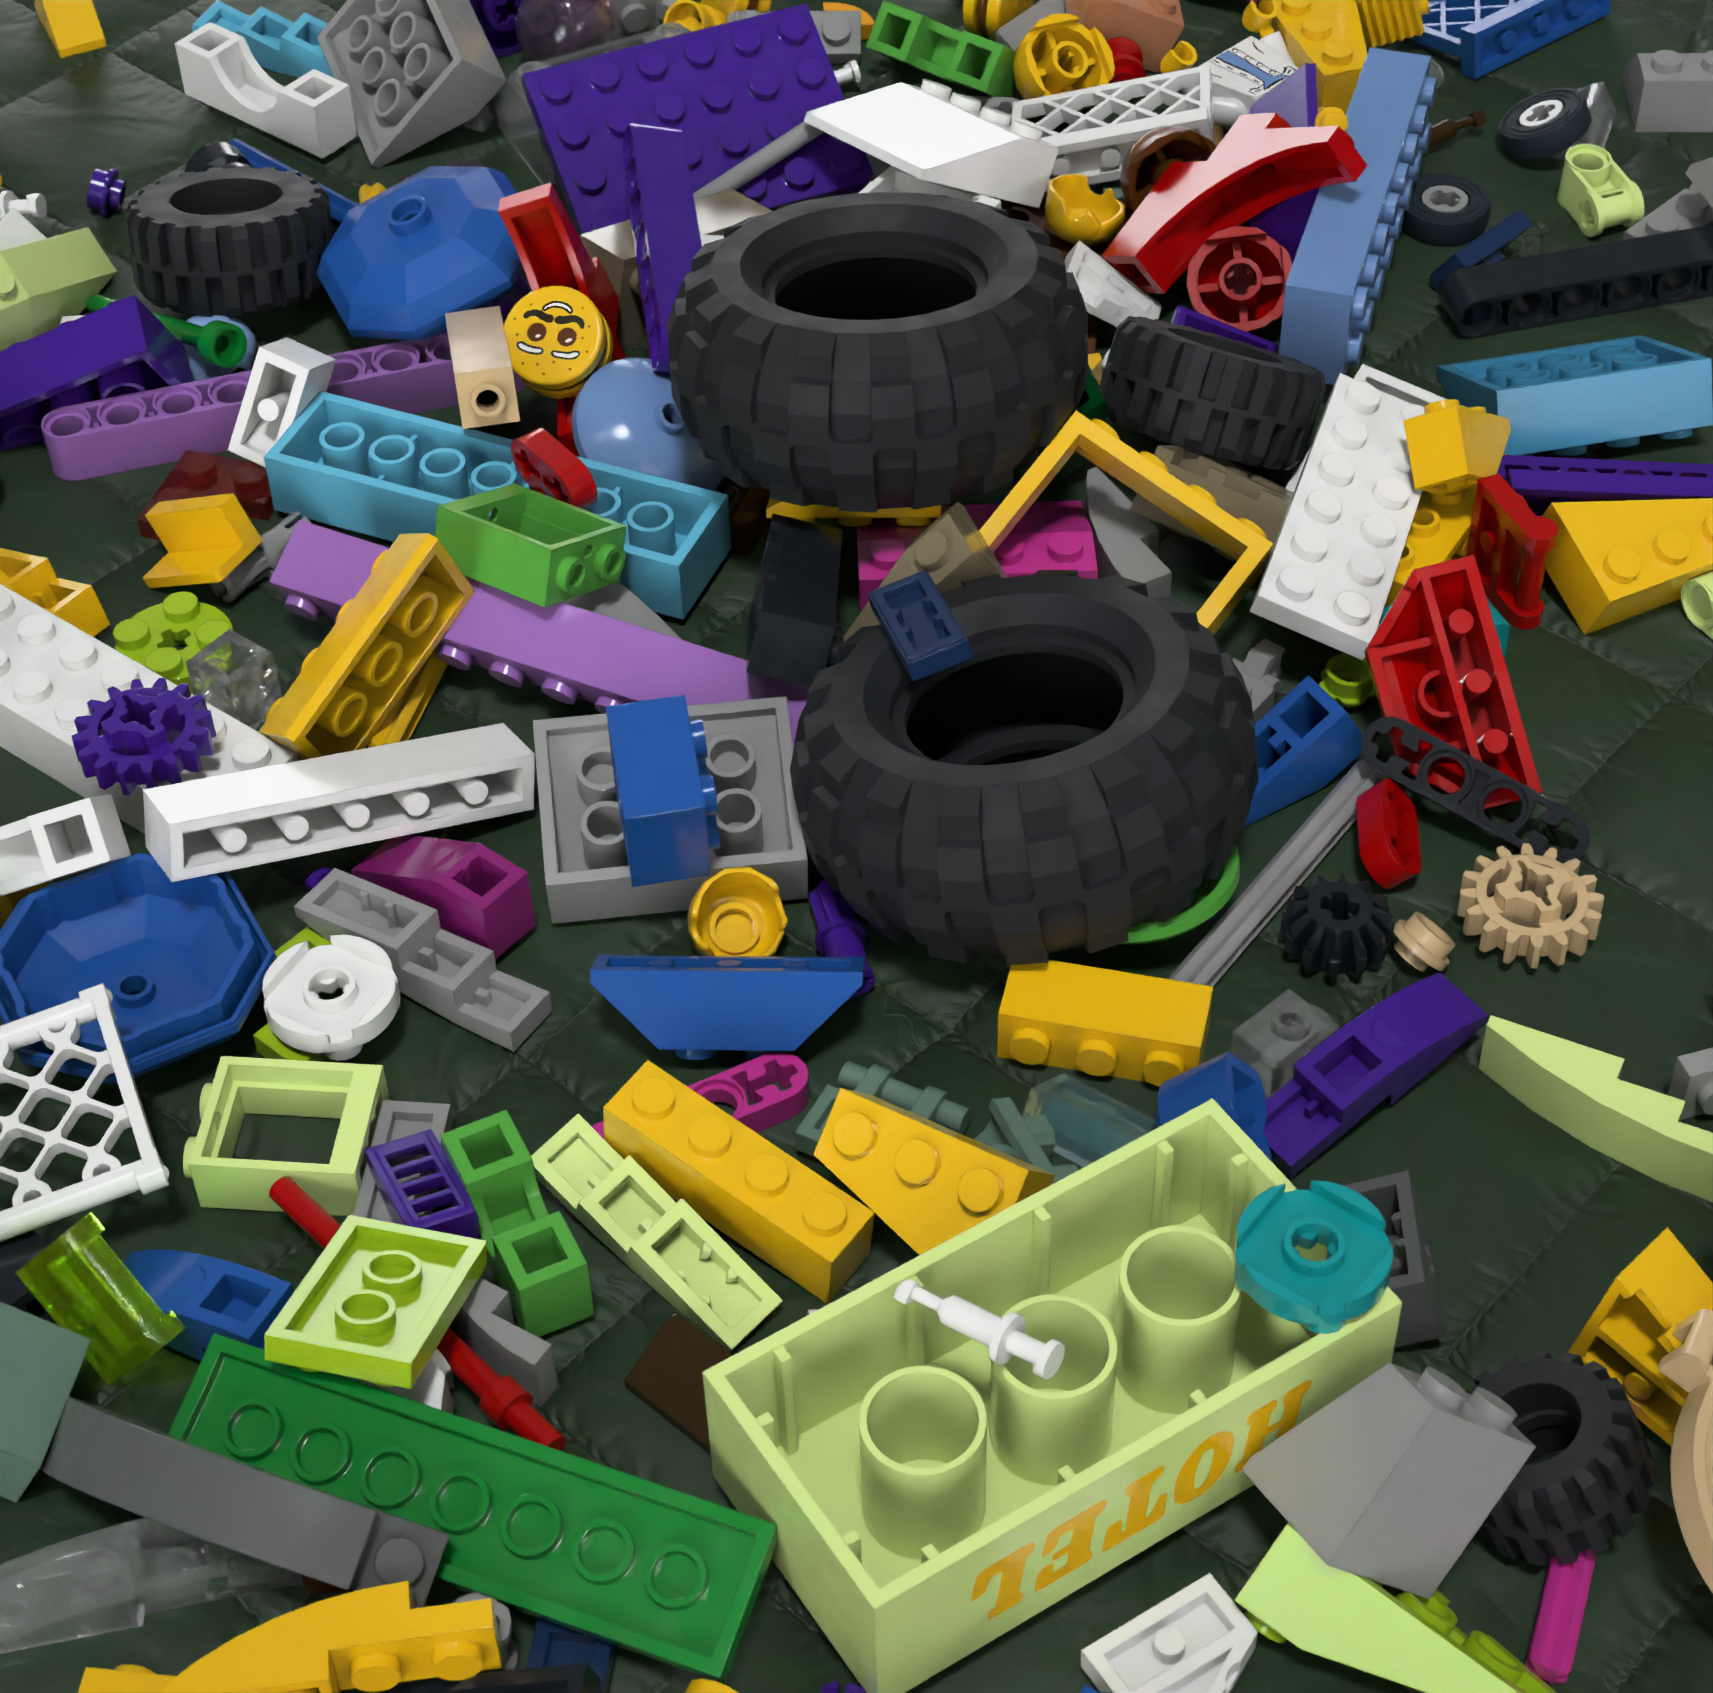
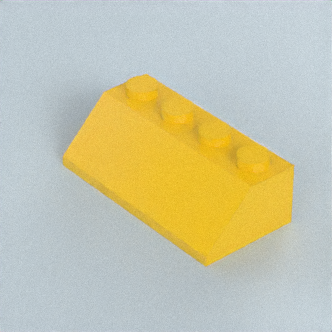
[259,533,475,761]

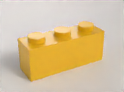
[997,959,1213,1087]

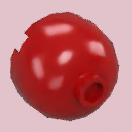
[1186,226,1292,335]

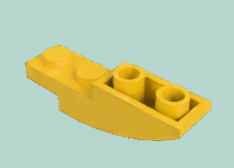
[161,1581,502,1693]

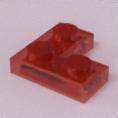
[137,450,275,540]

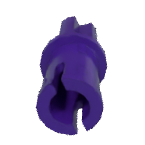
[809,880,875,998]

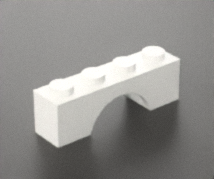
[175,22,357,159]

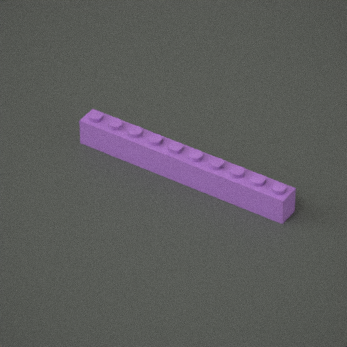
[269,520,810,750]

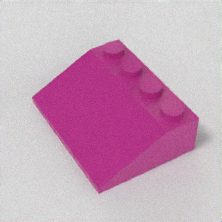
[855,500,1098,613]

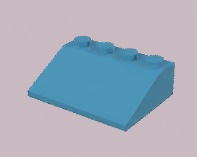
[1436,335,1713,456]

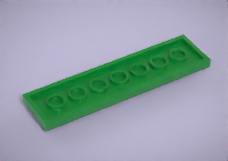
[168,1333,778,1684]

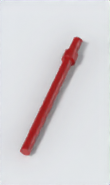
[269,1176,566,1451]

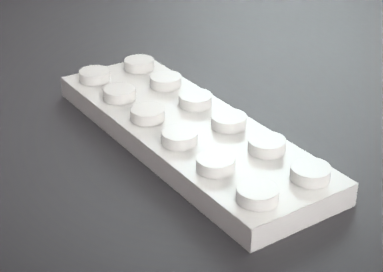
[1249,373,1425,660]

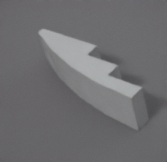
[294,868,553,1052]

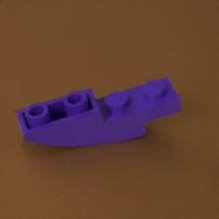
[1263,973,1489,1179]

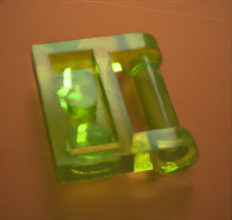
[15,1212,185,1385]

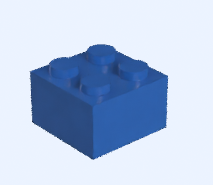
[605,695,720,887]

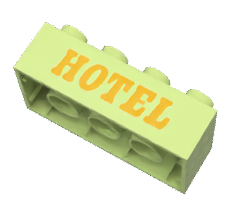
[702,1098,1402,1693]

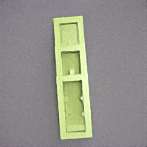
[1478,1015,1713,1202]
[531,1113,783,1352]

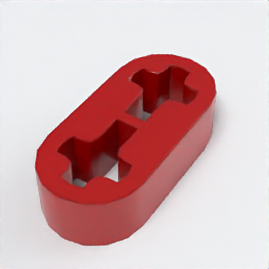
[511,428,598,509]
[1356,778,1421,889]

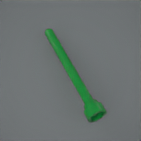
[87,294,247,368]

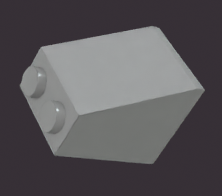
[1242,1362,1536,1599]

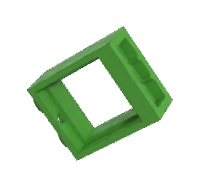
[435,483,627,608]

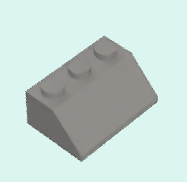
[1622,50,1713,132]

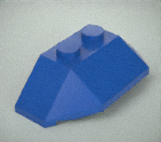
[590,954,865,1060]

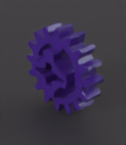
[72,678,216,795]

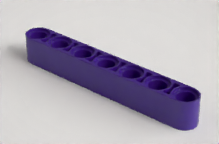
[622,123,702,373]

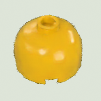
[1013,14,1115,113]

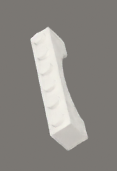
[0,794,131,897]

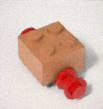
[1064,0,1184,84]

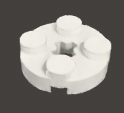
[262,934,401,1061]

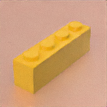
[603,1060,875,1304]

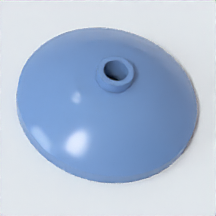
[572,357,724,491]

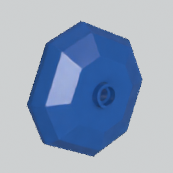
[317,166,524,341]
[0,853,277,1085]

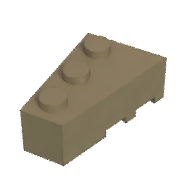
[1130,445,1294,562]

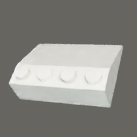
[804,79,1059,208]

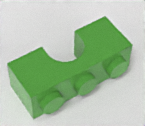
[866,0,1017,98]
[440,1109,595,1337]

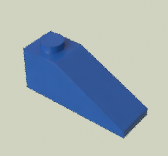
[1244,675,1363,827]

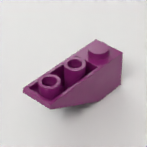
[351,835,535,960]

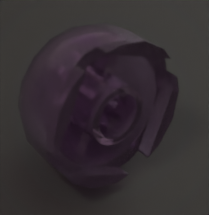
[516,0,614,69]

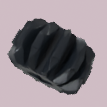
[1280,872,1394,984]

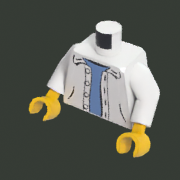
[1160,0,1299,131]

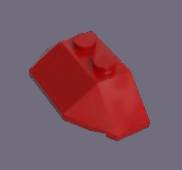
[1364,555,1543,810]

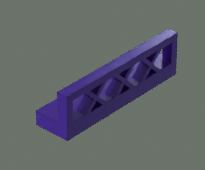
[1497,455,1713,517]

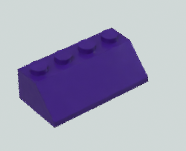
[1240,63,1320,264]

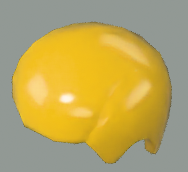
[1045,174,1125,246]
[687,867,788,956]

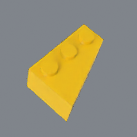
[1568,1227,1713,1447]

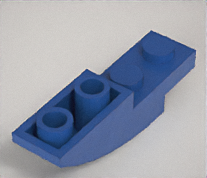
[89,1249,294,1361]

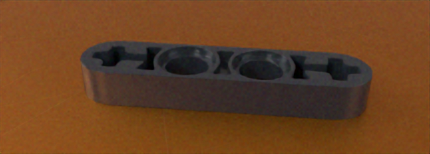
[1361,716,1590,864]

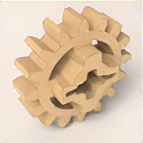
[1457,843,1604,969]

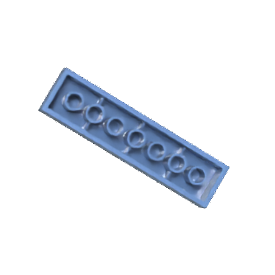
[1279,47,1437,385]

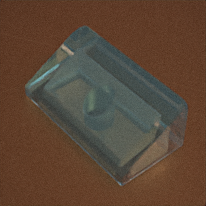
[1022,1073,1157,1167]

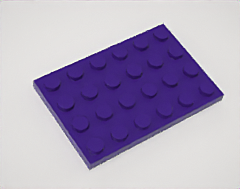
[521,3,874,237]

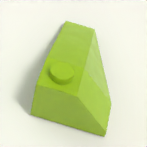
[1234,1522,1557,1693]

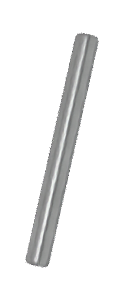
[1168,759,1385,986]

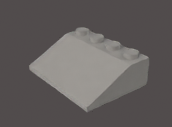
[317,0,507,168]
[533,696,808,924]

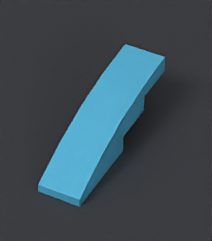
[192,0,334,78]

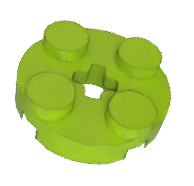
[113,591,236,694]

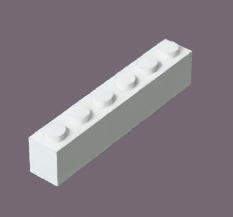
[143,723,535,882]

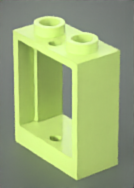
[183,1056,390,1216]

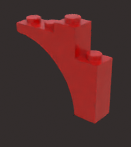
[1102,113,1368,294]
[498,183,626,457]

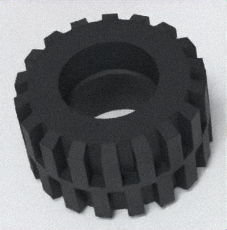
[1465,1351,1656,1566]

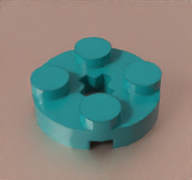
[1234,1181,1393,1334]

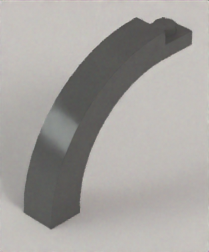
[40,1396,449,1608]

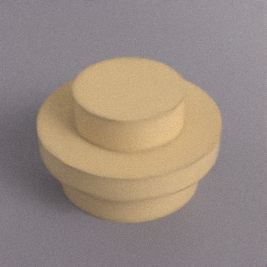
[1393,912,1455,972]

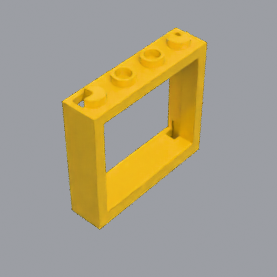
[979,411,1273,636]

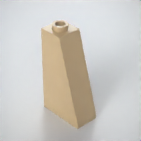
[445,306,520,429]

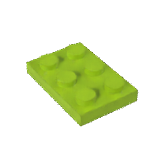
[264,1215,487,1389]

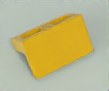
[142,493,263,588]

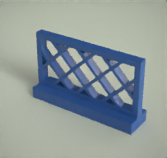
[1407,0,1611,79]

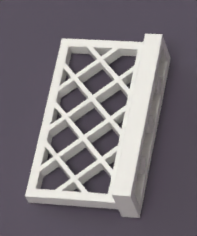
[1011,65,1215,192]

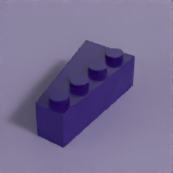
[0,295,193,452]

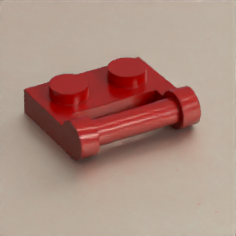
[1466,473,1558,630]

